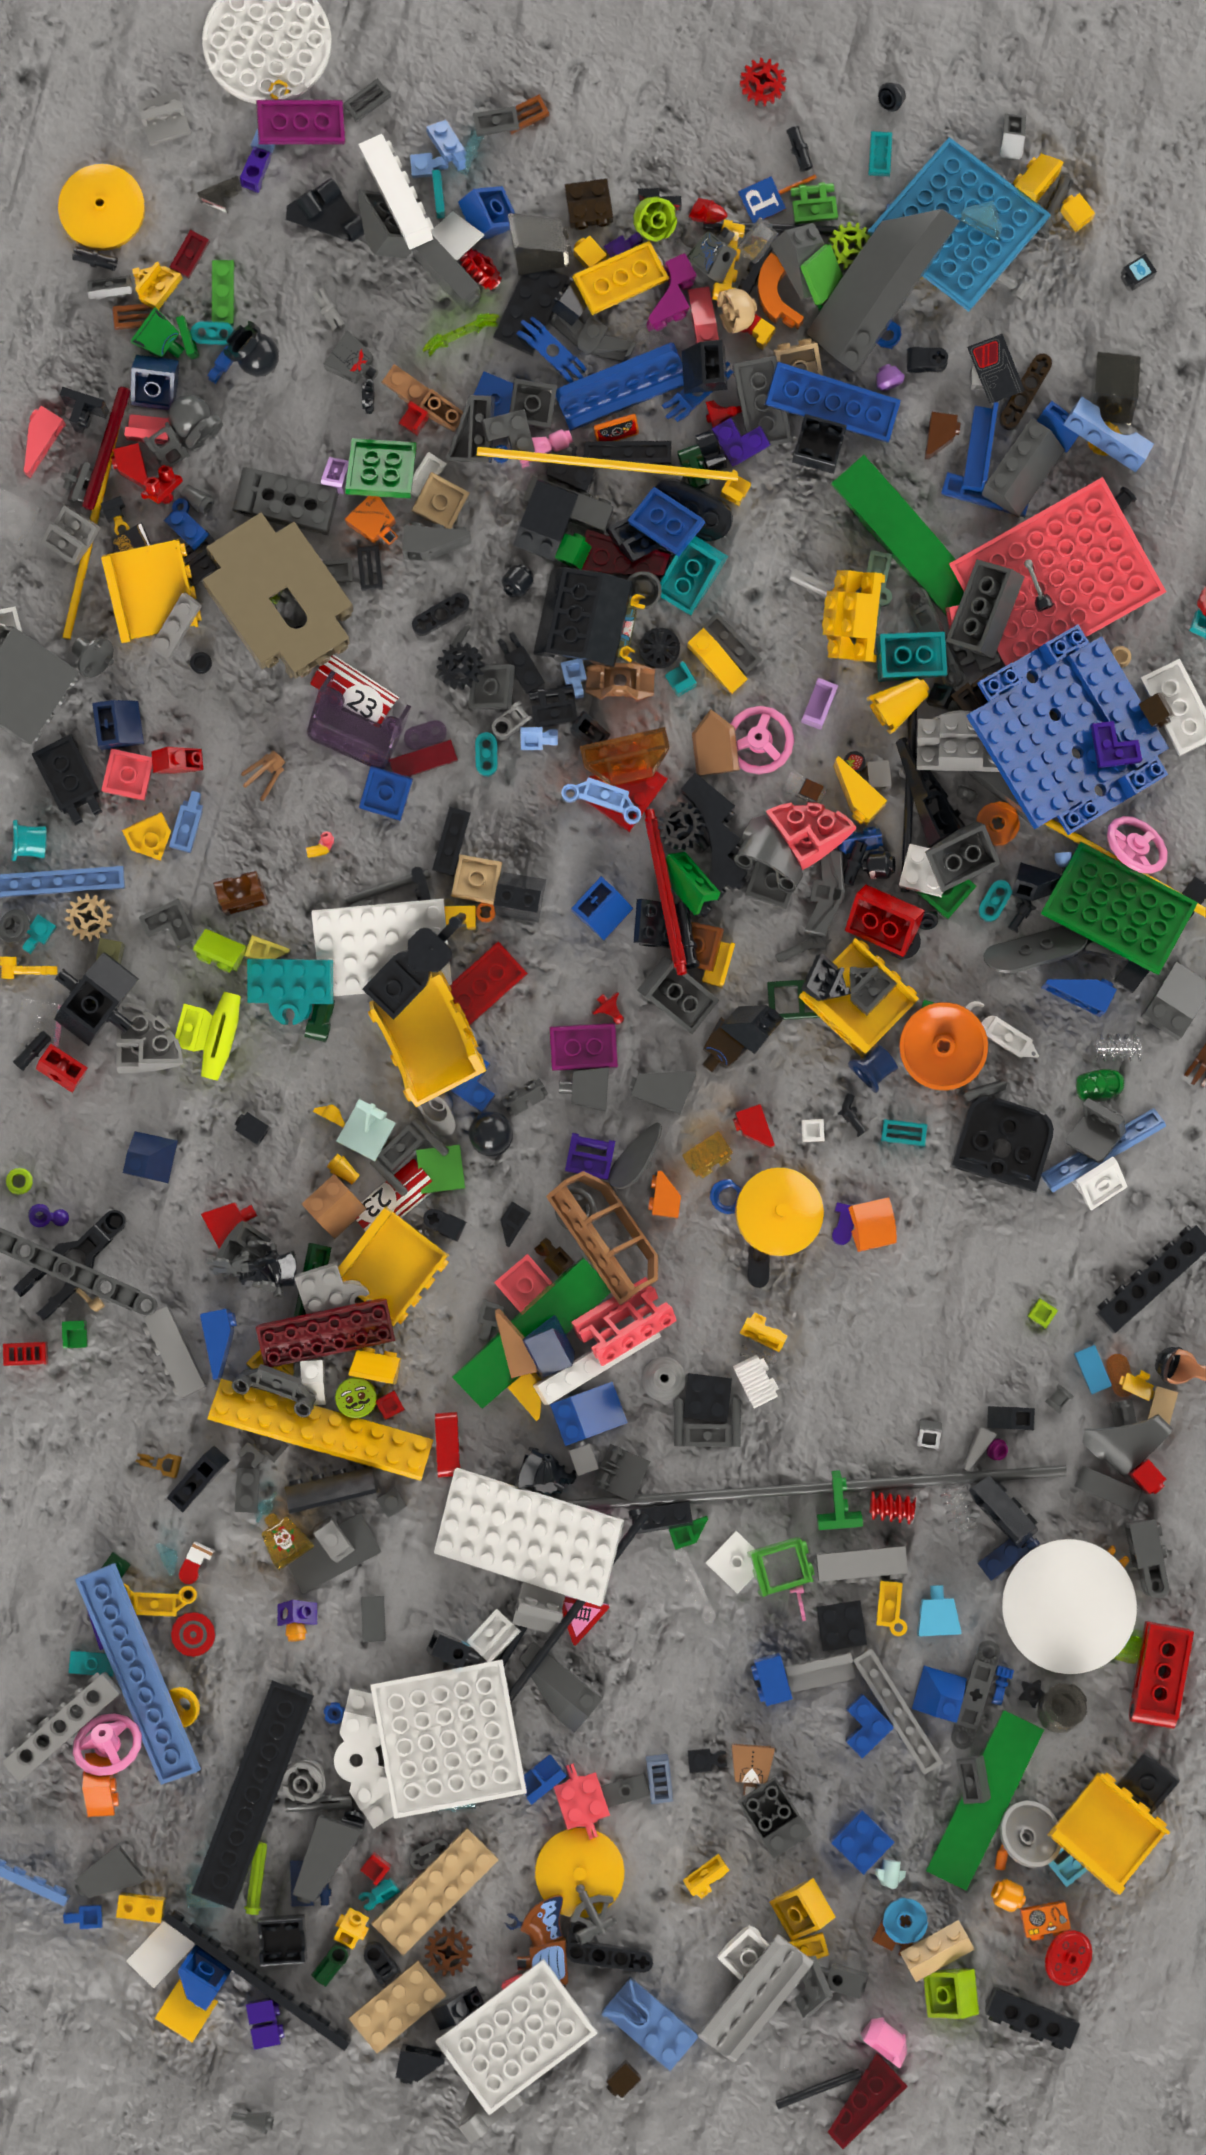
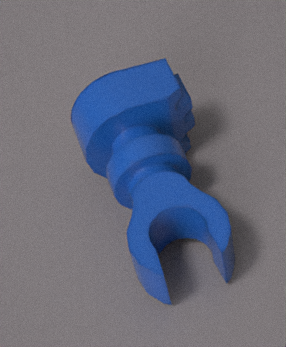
[992,1665,1014,1706]

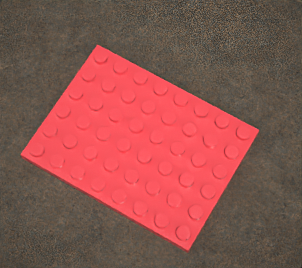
[949,477,1166,666]

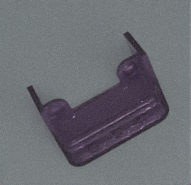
[307,671,411,769]

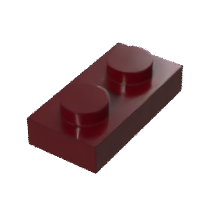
[169,230,210,279]

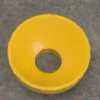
[169,1687,200,1728]

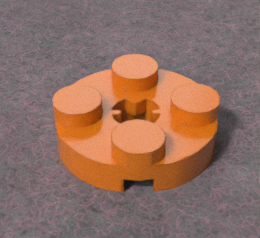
[976,801,1020,846]

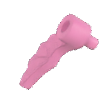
[789,1584,806,1621]

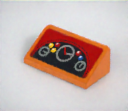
[594,414,639,441]

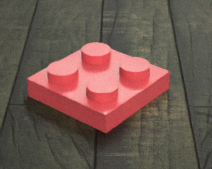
[101,748,153,801]
[494,1254,552,1313]

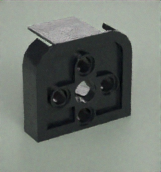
[950,1096,1054,1193]

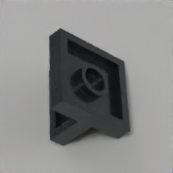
[60,387,109,434]

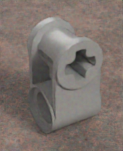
[492,701,533,741]

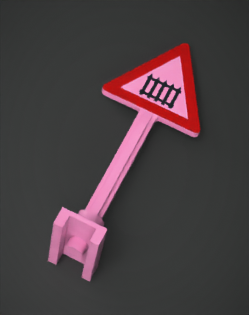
[562,1596,610,1646]

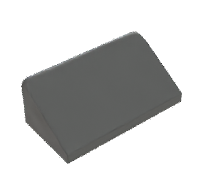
[361,1596,386,1642]
[956,1755,991,1804]

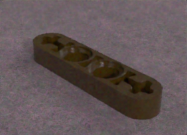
[1000,353,1052,430]

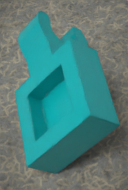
[22,914,57,954]
[358,1878,401,1911]

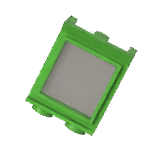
[747,1537,815,1597]

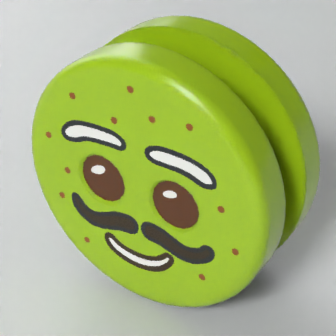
[335,1377,377,1418]

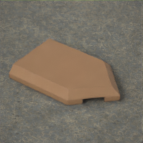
[692,709,740,776]

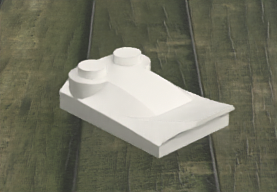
[717,1925,799,1987]

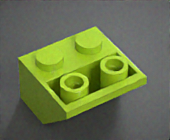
[193,928,247,973]

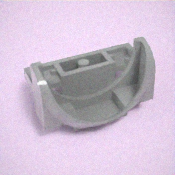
[917,710,999,772]

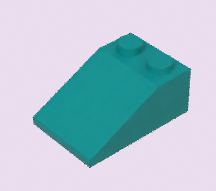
[660,536,728,616]
[876,632,947,682]

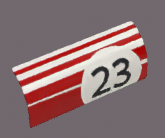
[310,655,399,728]
[356,1159,432,1232]

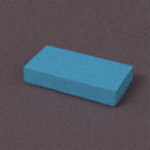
[1074,1345,1112,1394]

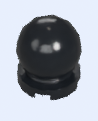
[223,321,279,377]
[469,1112,513,1157]

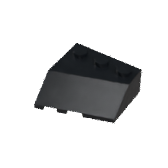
[968,1475,1038,1548]

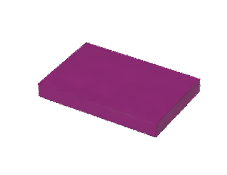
[550,1023,618,1071]

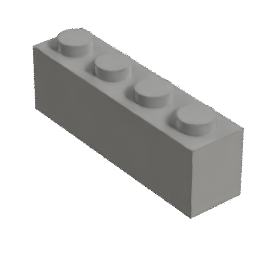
[142,1306,207,1398]
[816,1546,908,1585]

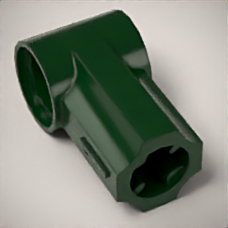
[677,444,710,489]
[304,1000,335,1043]
[311,1942,350,1987]

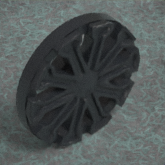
[639,627,680,669]

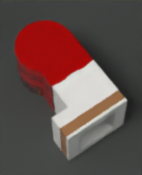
[179,1541,215,1584]

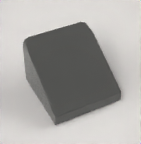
[917,1419,942,1449]

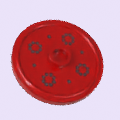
[1045,1930,1092,1986]

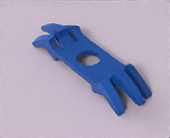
[516,317,587,384]
[661,361,734,422]

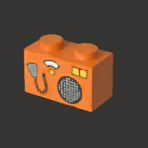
[1019,1900,1071,1941]

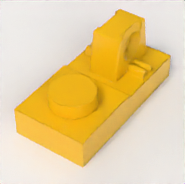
[740,1312,788,1352]
[683,1853,730,1899]

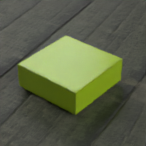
[1027,1298,1058,1329]

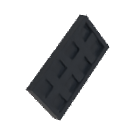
[493,259,568,356]

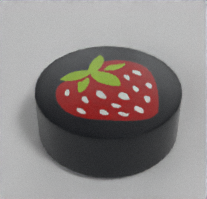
[844,751,866,773]

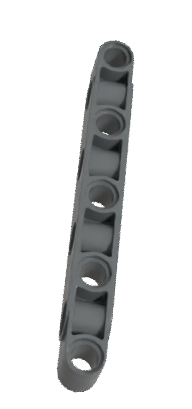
[0,1228,158,1316]

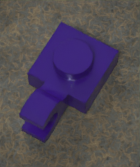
[604,232,643,258]

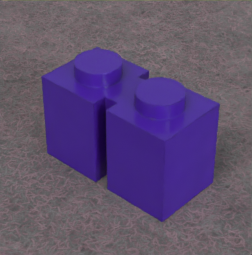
[246,1997,285,2050]

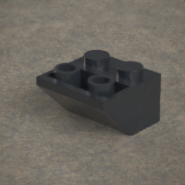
[682,340,728,394]

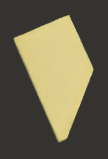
[244,935,290,959]

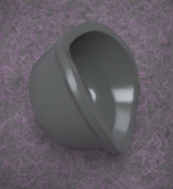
[627,571,662,609]

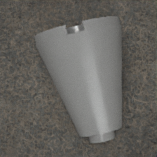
[642,1357,686,1401]

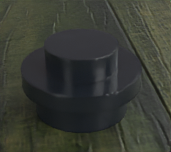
[190,652,212,674]

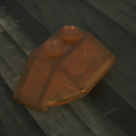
[580,727,670,785]

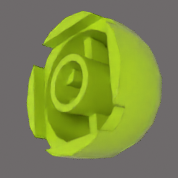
[633,197,677,242]

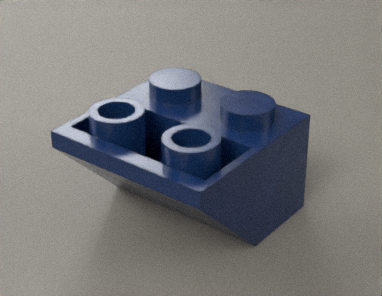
[92,700,144,750]

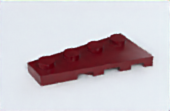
[574,530,670,577]
[827,2053,908,2149]

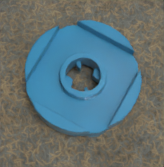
[883,1897,928,1944]

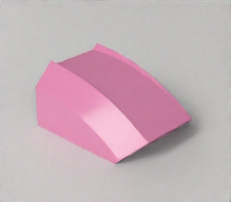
[861,2017,907,2068]

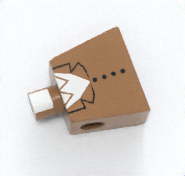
[731,1743,775,1796]

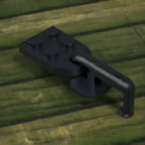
[362,913,466,1020]

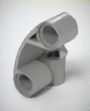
[458,2090,525,2144]

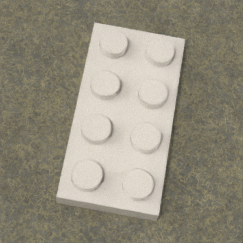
[1140,658,1206,756]

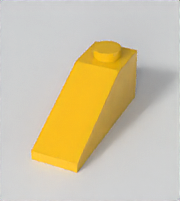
[687,628,748,694]

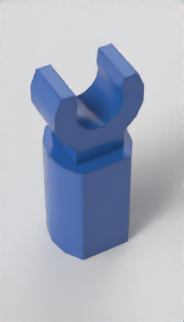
[207,345,234,384]

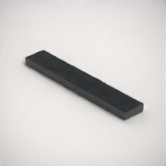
[1115,876,1206,993]

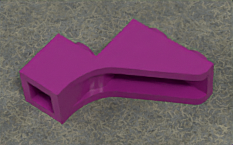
[646,253,697,332]

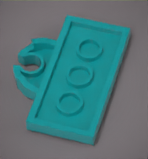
[247,959,333,1025]

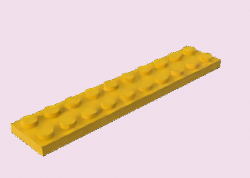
[208,1379,434,1481]

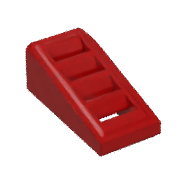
[3,1342,48,1366]

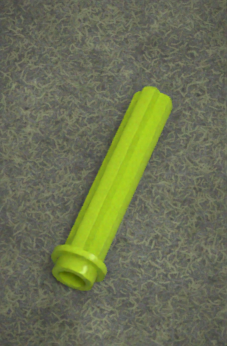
[244,1842,267,1915]

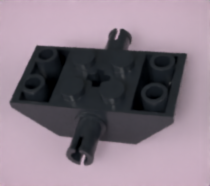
[54,952,139,1046]

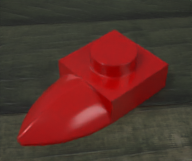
[688,198,728,224]

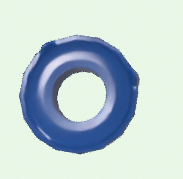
[877,321,902,349]

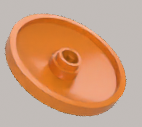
[900,1002,988,1090]

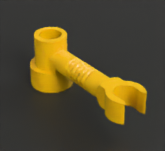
[0,957,57,979]

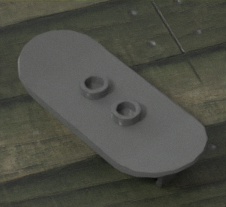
[983,925,1088,977]

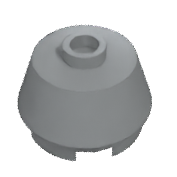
[283,1759,326,1804]

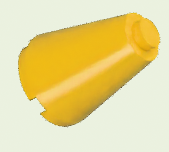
[867,678,930,734]

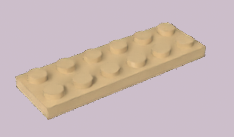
[372,1827,499,1956]

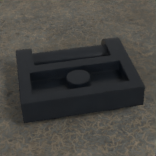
[184,530,218,586]

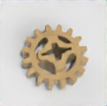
[65,894,113,942]

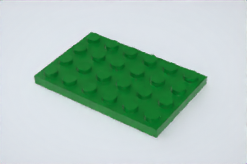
[1041,842,1198,975]

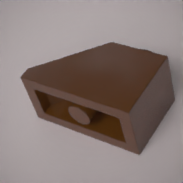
[925,412,961,460]

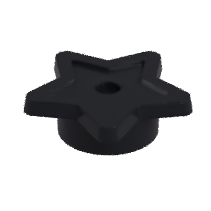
[1018,1680,1047,1708]

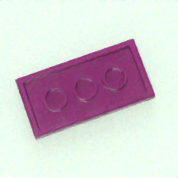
[256,100,345,144]

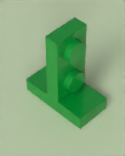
[816,1470,863,1530]

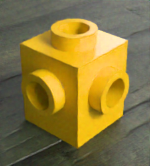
[334,1908,369,1949]

